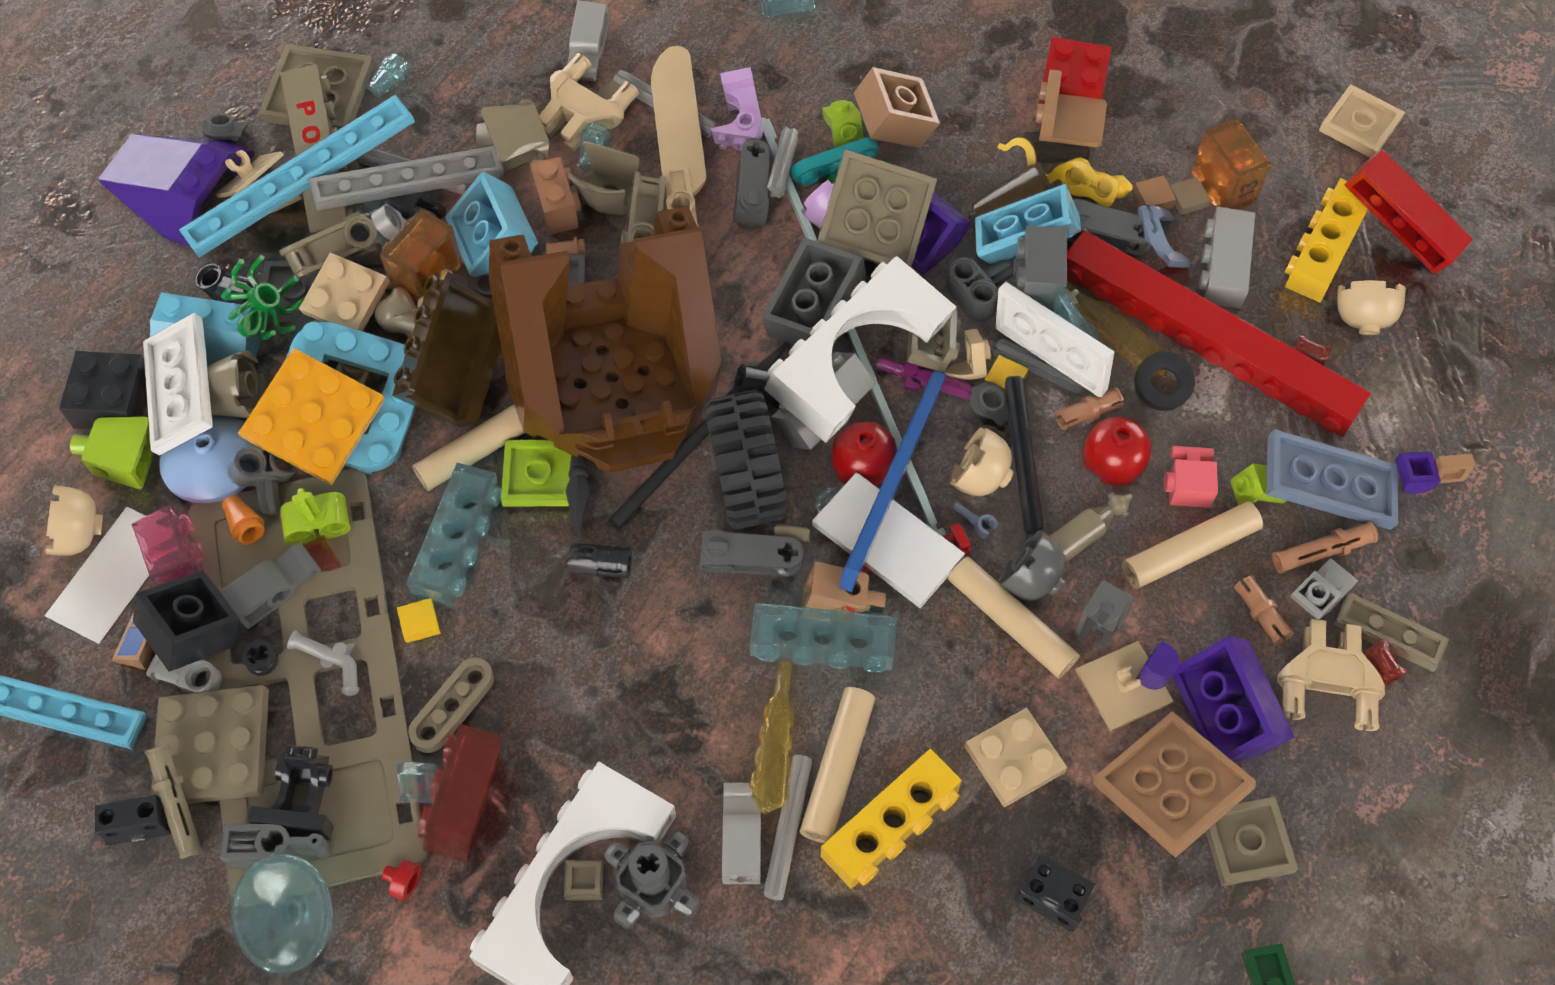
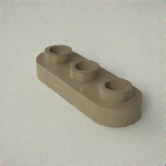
[408,657,494,753]

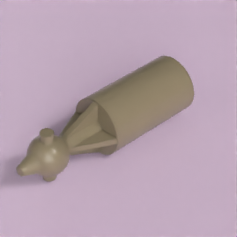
[1050,492,1133,563]

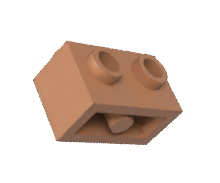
[529,156,581,235]

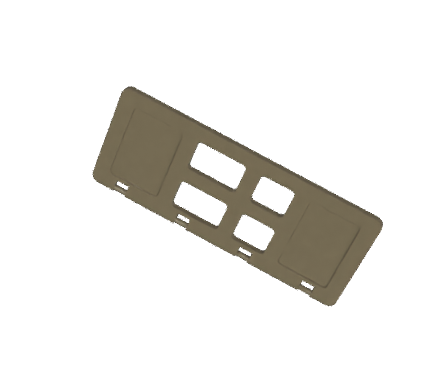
[188,468,428,907]

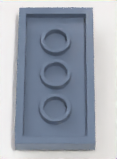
[1266,429,1398,530]

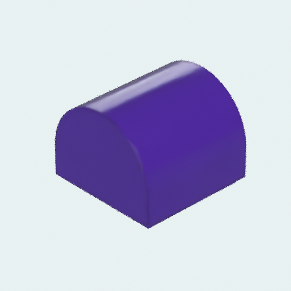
[1395,451,1441,494]
[1136,641,1179,690]

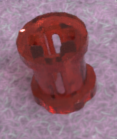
[1293,333,1332,366]
[1363,640,1408,686]

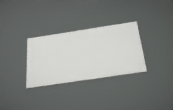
[45,507,180,644]

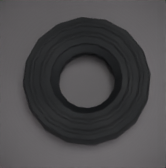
[1134,351,1195,411]

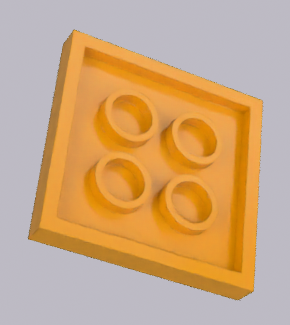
[238,348,385,486]

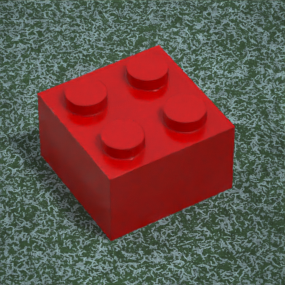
[1038,37,1112,104]

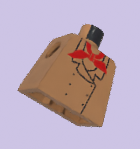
[799,561,886,625]

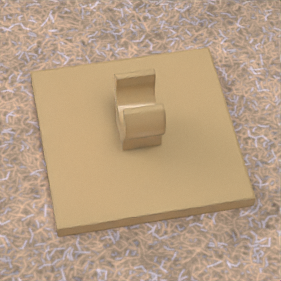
[215,150,284,198]
[1075,641,1174,732]

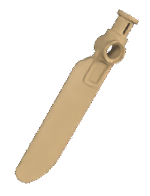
[651,46,707,227]

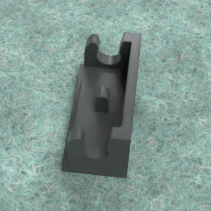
[1073,580,1135,649]

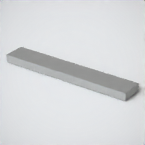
[309,146,504,211]

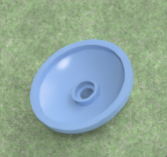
[160,415,257,503]

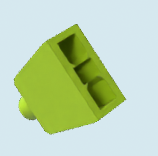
[70,417,154,489]

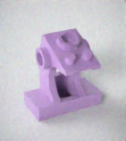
[711,67,764,151]

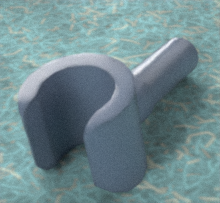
[953,502,998,539]

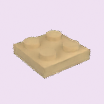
[1319,84,1405,158]
[299,253,390,332]
[964,707,1067,808]

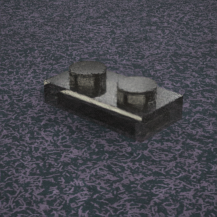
[1023,131,1090,164]

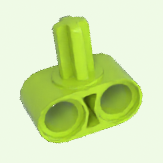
[280,488,350,546]

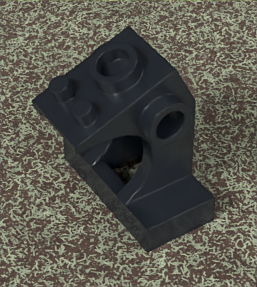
[247,746,334,841]

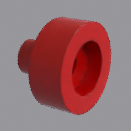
[381,860,422,901]

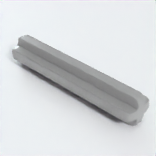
[767,127,798,198]

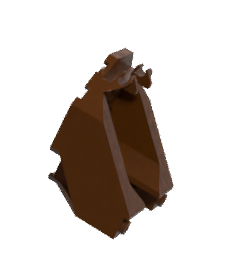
[489,206,722,473]

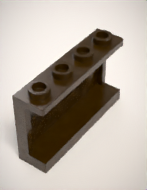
[392,269,501,428]

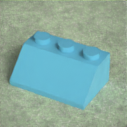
[445,171,538,277]
[975,184,1081,265]
[150,292,262,365]

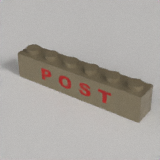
[280,64,355,239]

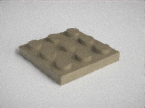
[258,44,375,130]
[817,149,937,267]
[151,685,269,804]

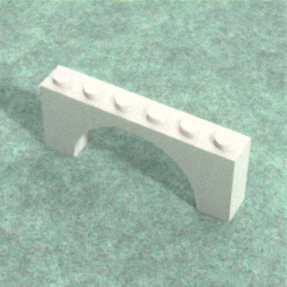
[764,256,956,443]
[470,761,676,985]

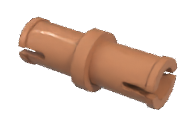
[1055,387,1124,430]
[1234,575,1294,646]

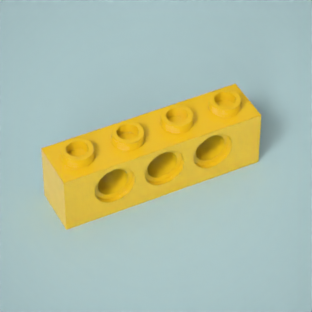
[1284,178,1368,303]
[820,748,962,889]

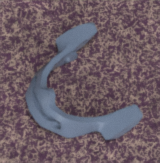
[1138,205,1190,268]

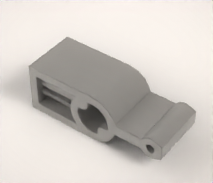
[566,0,610,82]
[722,783,761,884]

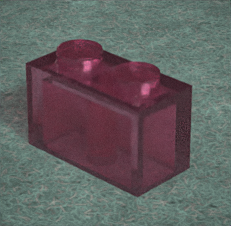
[131,505,205,586]

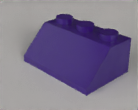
[912,192,972,275]
[1173,637,1295,763]

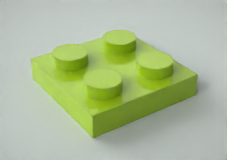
[501,440,571,507]

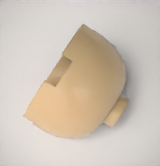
[1337,280,1406,335]
[949,428,1014,497]
[45,485,103,556]

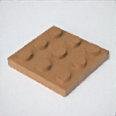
[1093,711,1256,858]

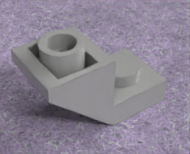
[1290,558,1358,620]

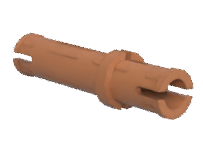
[1272,521,1378,574]

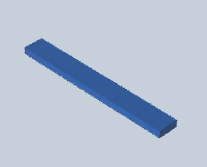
[839,370,946,592]

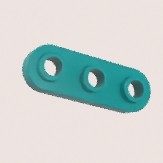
[790,137,880,186]

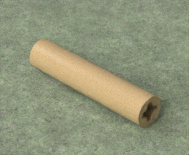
[412,404,525,491]
[1122,501,1263,589]
[948,556,1080,679]
[800,687,875,843]

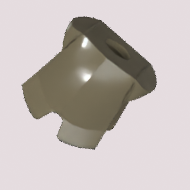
[476,99,549,174]
[568,141,640,215]

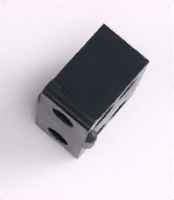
[95,794,171,845]
[1014,853,1095,931]

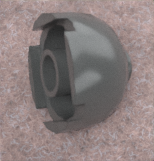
[998,530,1066,601]

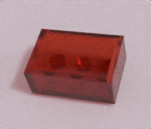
[418,724,504,863]

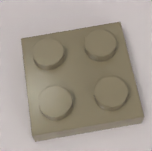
[1206,797,1298,886]

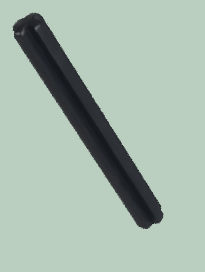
[1005,376,1044,534]

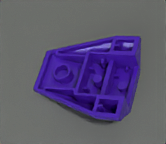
[98,134,255,247]

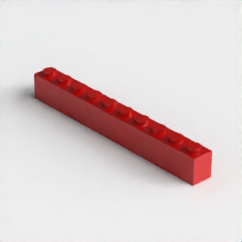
[1067,230,1371,437]

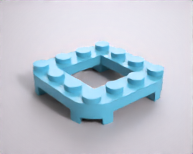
[286,322,416,475]

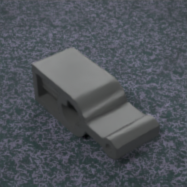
[220,542,321,629]
[220,824,331,868]

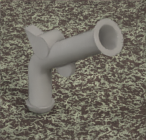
[287,630,360,696]

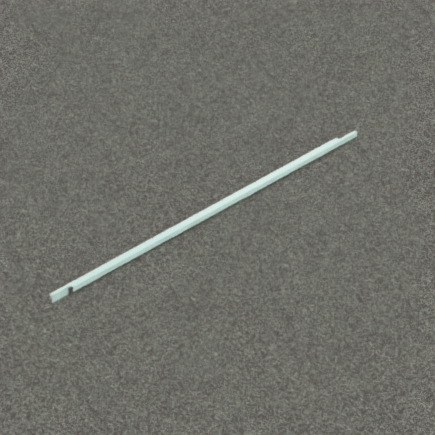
[761,117,947,536]

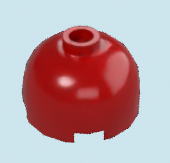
[1082,416,1152,486]
[830,421,897,486]

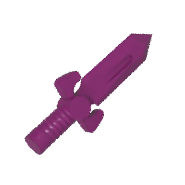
[876,357,975,399]

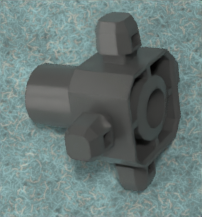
[604,831,700,929]

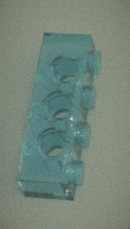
[406,463,502,608]
[750,603,897,673]

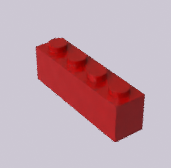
[1344,149,1473,274]

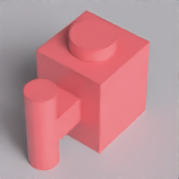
[1164,446,1218,508]

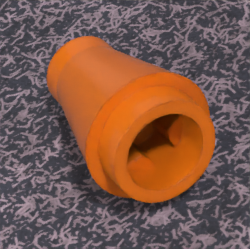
[221,495,265,545]

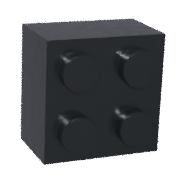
[59,351,147,430]
[133,570,240,672]

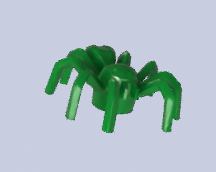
[221,255,305,340]

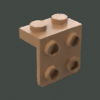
[1036,70,1107,147]

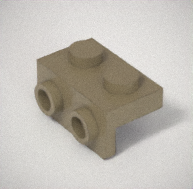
[907,304,961,372]

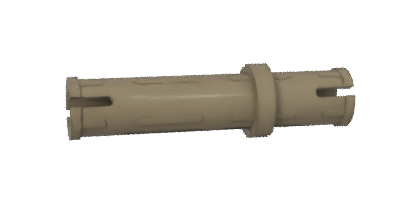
[144,743,203,859]

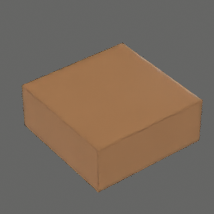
[1133,175,1176,209]
[1435,453,1476,483]

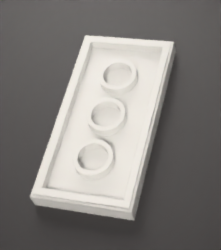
[995,282,1114,397]
[143,313,213,455]
[812,472,965,608]

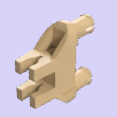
[539,53,639,152]
[1277,619,1385,731]

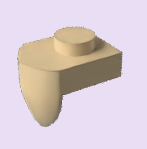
[944,329,991,380]

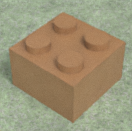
[854,67,940,148]

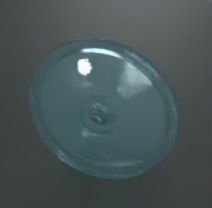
[231,854,333,974]

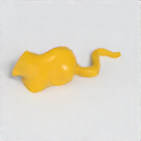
[997,137,1133,207]

